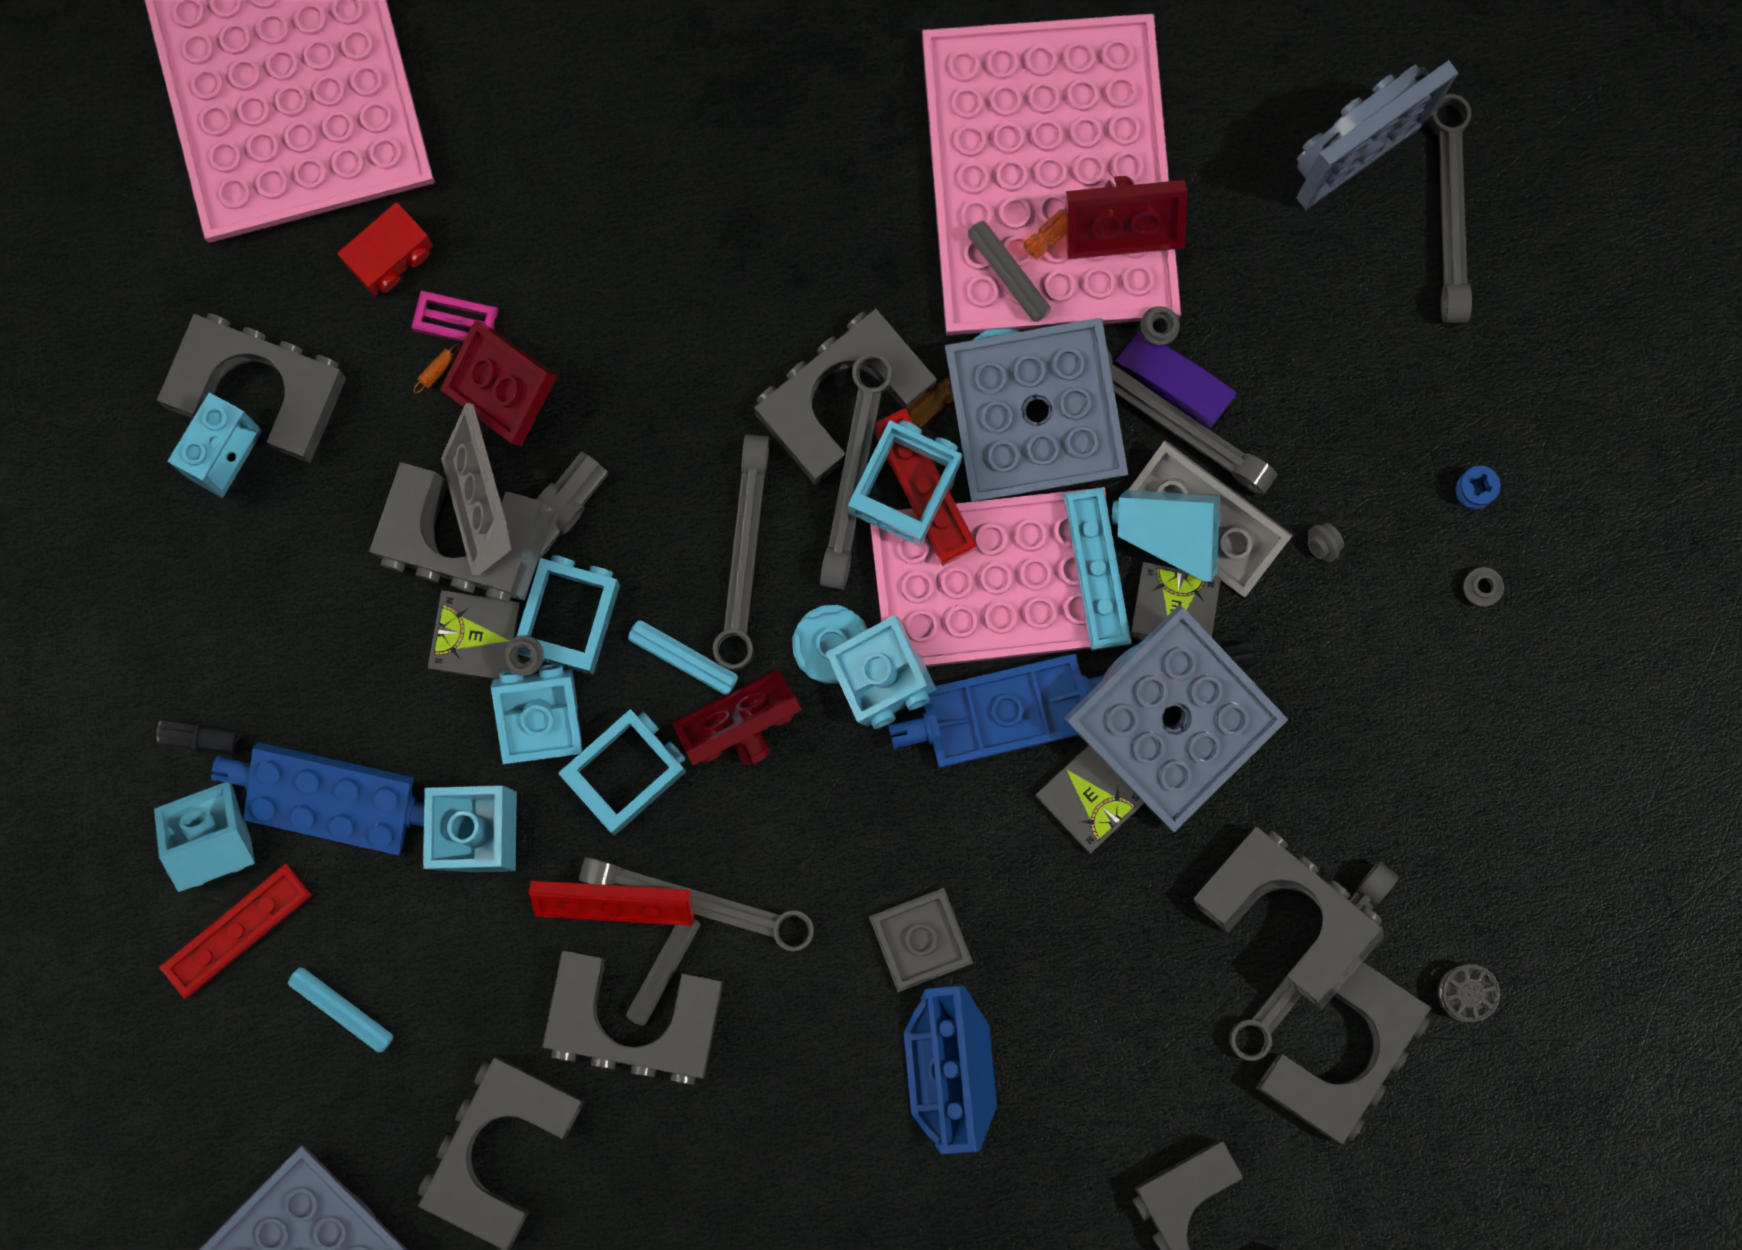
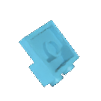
[825,615,937,729]
[491,664,583,764]

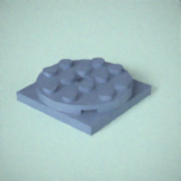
[1297,60,1458,210]
[945,317,1128,502]
[1064,605,1288,832]
[200,1146,408,1250]

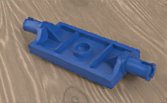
[888,654,1104,769]
[211,742,424,855]

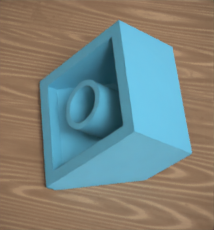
[154,782,255,892]
[423,786,517,872]

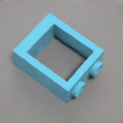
[168,392,263,498]
[848,420,962,547]
[517,555,620,676]
[558,709,686,836]

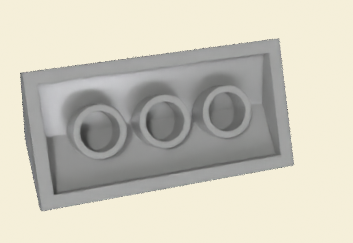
[441,403,511,575]
[1129,441,1292,597]

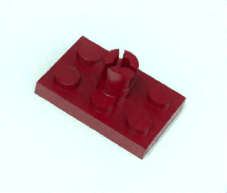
[1066,176,1187,259]
[440,321,557,446]
[672,669,801,765]

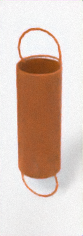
[414,344,460,393]

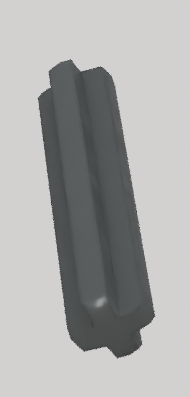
[968,220,1051,322]
[626,919,700,1026]

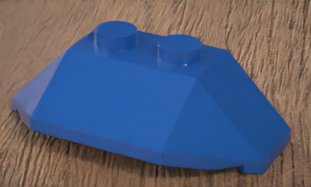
[904,986,997,1154]

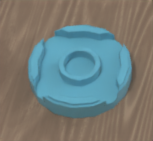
[792,605,867,684]

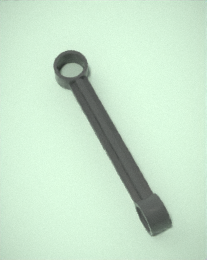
[1428,94,1472,323]
[1107,349,1278,496]
[820,353,894,590]
[713,434,769,671]
[578,857,814,952]
[1229,861,1399,1061]

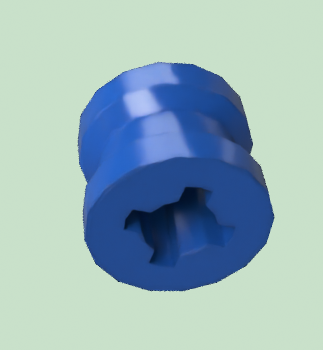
[1455,465,1501,510]

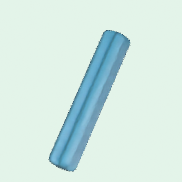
[628,620,738,695]
[288,968,393,1052]

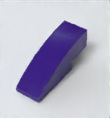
[1115,331,1237,430]

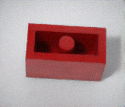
[338,202,433,297]

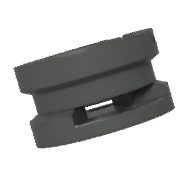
[1437,965,1500,1022]

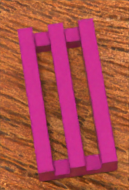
[411,291,498,342]

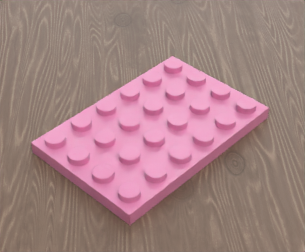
[870,487,1108,667]

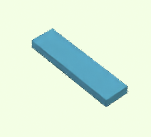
[1063,488,1132,651]

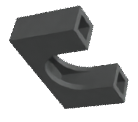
[754,309,937,486]
[157,313,346,464]
[369,462,555,603]
[1194,826,1384,1010]
[543,951,724,1085]
[1256,962,1431,1144]
[418,1058,585,1250]
[1132,1140,1280,1250]

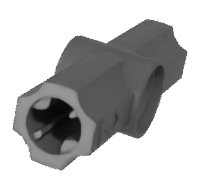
[536,451,609,562]

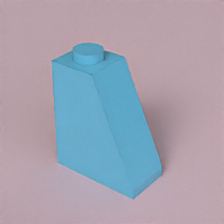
[1112,490,1220,582]

